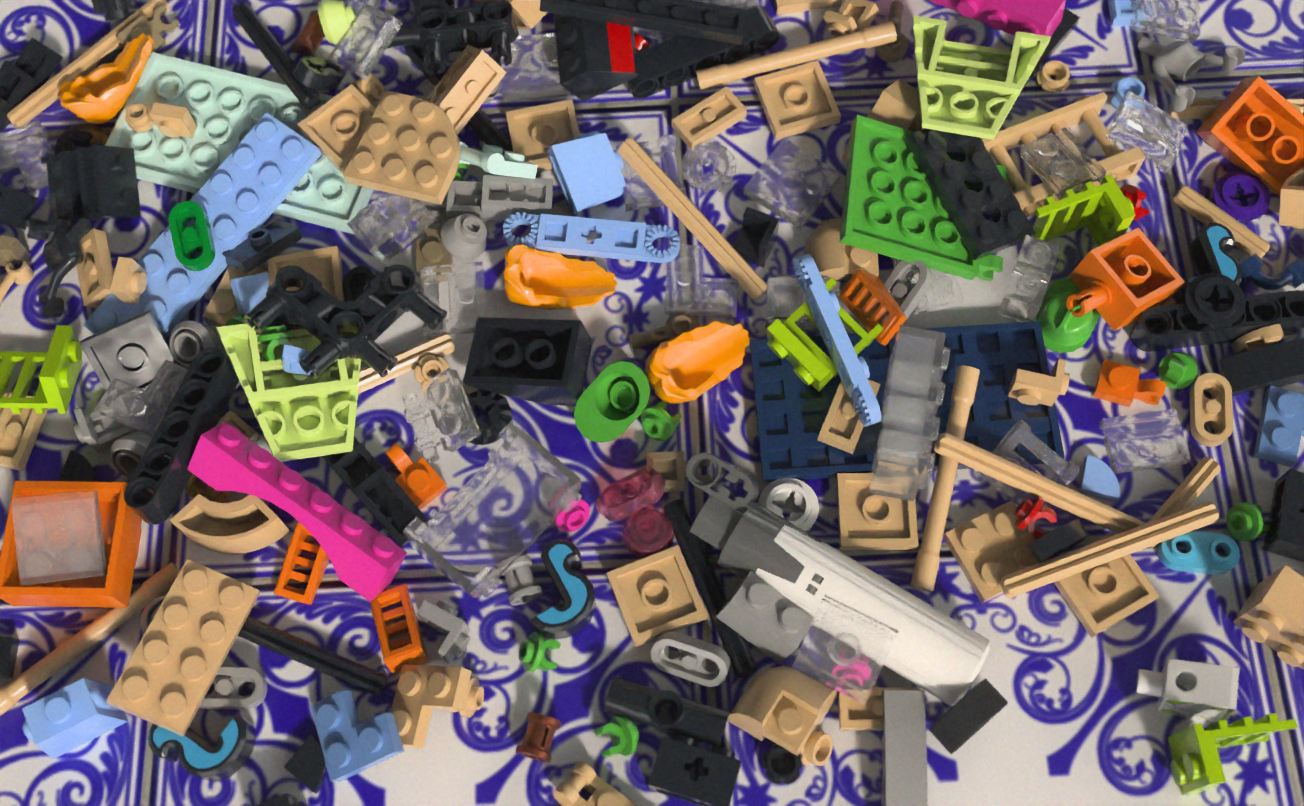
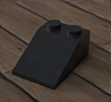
[463,317,593,406]

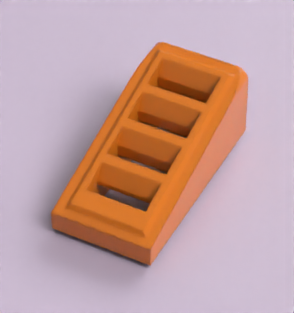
[839,269,907,346]
[274,521,330,605]
[370,583,429,673]

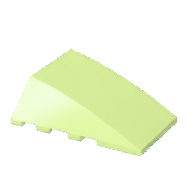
[912,15,1051,140]
[216,323,361,462]

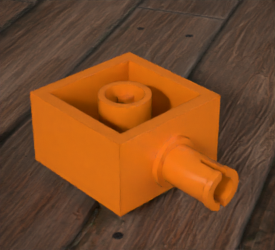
[1066,227,1185,332]

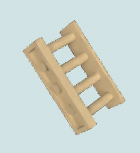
[981,92,1145,217]

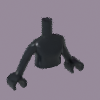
[25,217,92,318]

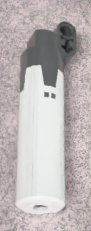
[686,453,991,706]

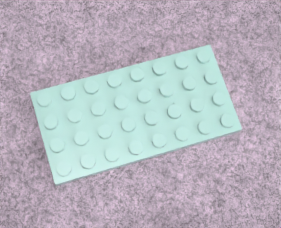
[105,52,377,235]

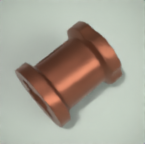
[516,712,562,763]

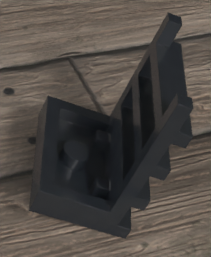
[41,145,141,223]

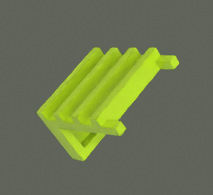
[1021,174,1135,249]
[767,277,884,392]
[0,325,83,414]
[1168,713,1298,795]

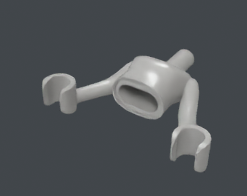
[1138,37,1245,112]

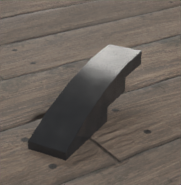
[0,37,64,133]
[1219,338,1304,396]
[321,436,431,548]

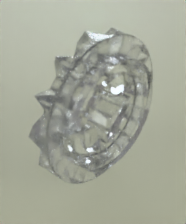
[681,142,736,194]

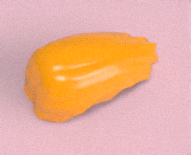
[57,33,154,124]
[504,244,617,310]
[645,321,751,404]

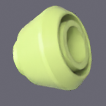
[317,0,357,45]

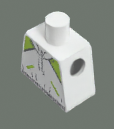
[1136,659,1239,723]

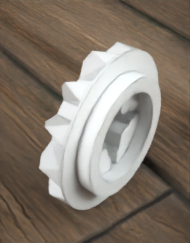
[758,478,819,531]

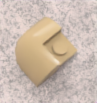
[804,217,879,287]
[728,665,838,756]

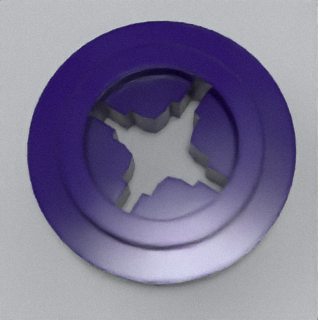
[1212,171,1270,224]

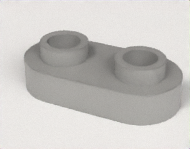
[882,260,932,322]
[651,631,730,687]
[199,667,268,710]

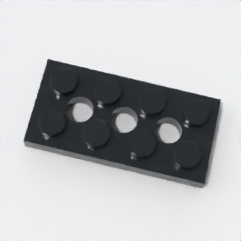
[906,129,1036,260]

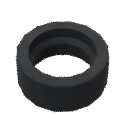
[929,679,1008,754]

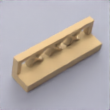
[425,45,507,135]

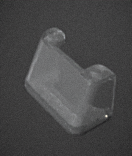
[403,420,582,598]

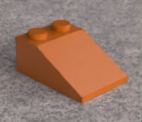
[1196,76,1304,196]

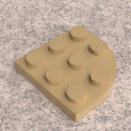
[343,90,461,205]

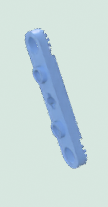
[503,212,680,263]
[793,253,882,427]

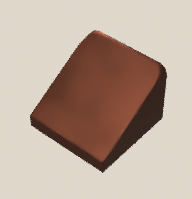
[291,11,325,57]

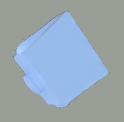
[546,131,626,215]
[22,678,128,759]

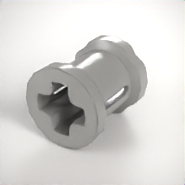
[498,556,543,606]

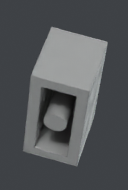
[716,571,815,664]

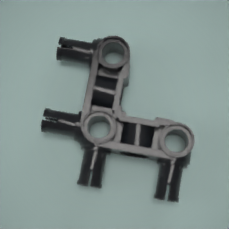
[383,0,518,75]
[244,264,447,379]

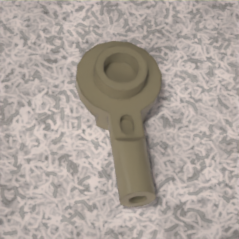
[875,1,909,63]
[628,312,700,349]

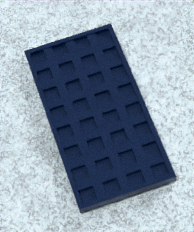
[749,321,1065,482]

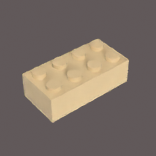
[1233,565,1304,670]

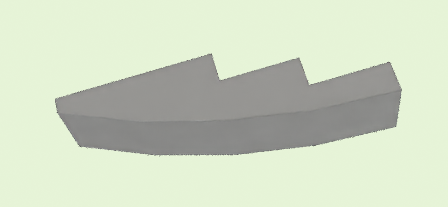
[412,175,553,223]
[881,689,928,806]

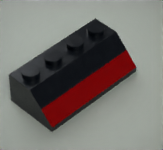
[553,13,639,102]

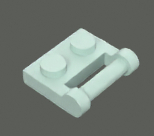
[459,141,538,179]

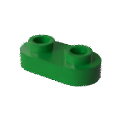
[168,201,215,272]

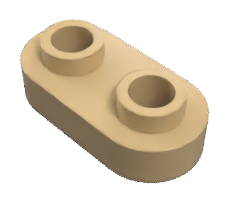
[1190,373,1233,447]

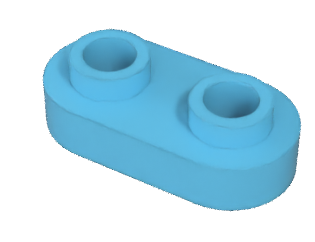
[1157,531,1240,575]

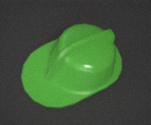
[1034,278,1100,353]
[574,361,650,443]

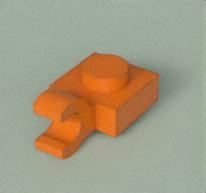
[1093,359,1166,407]
[385,443,448,510]

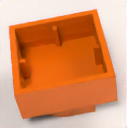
[0,481,142,608]

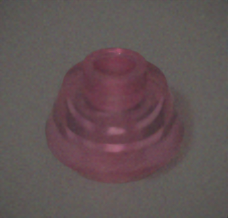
[623,508,674,558]

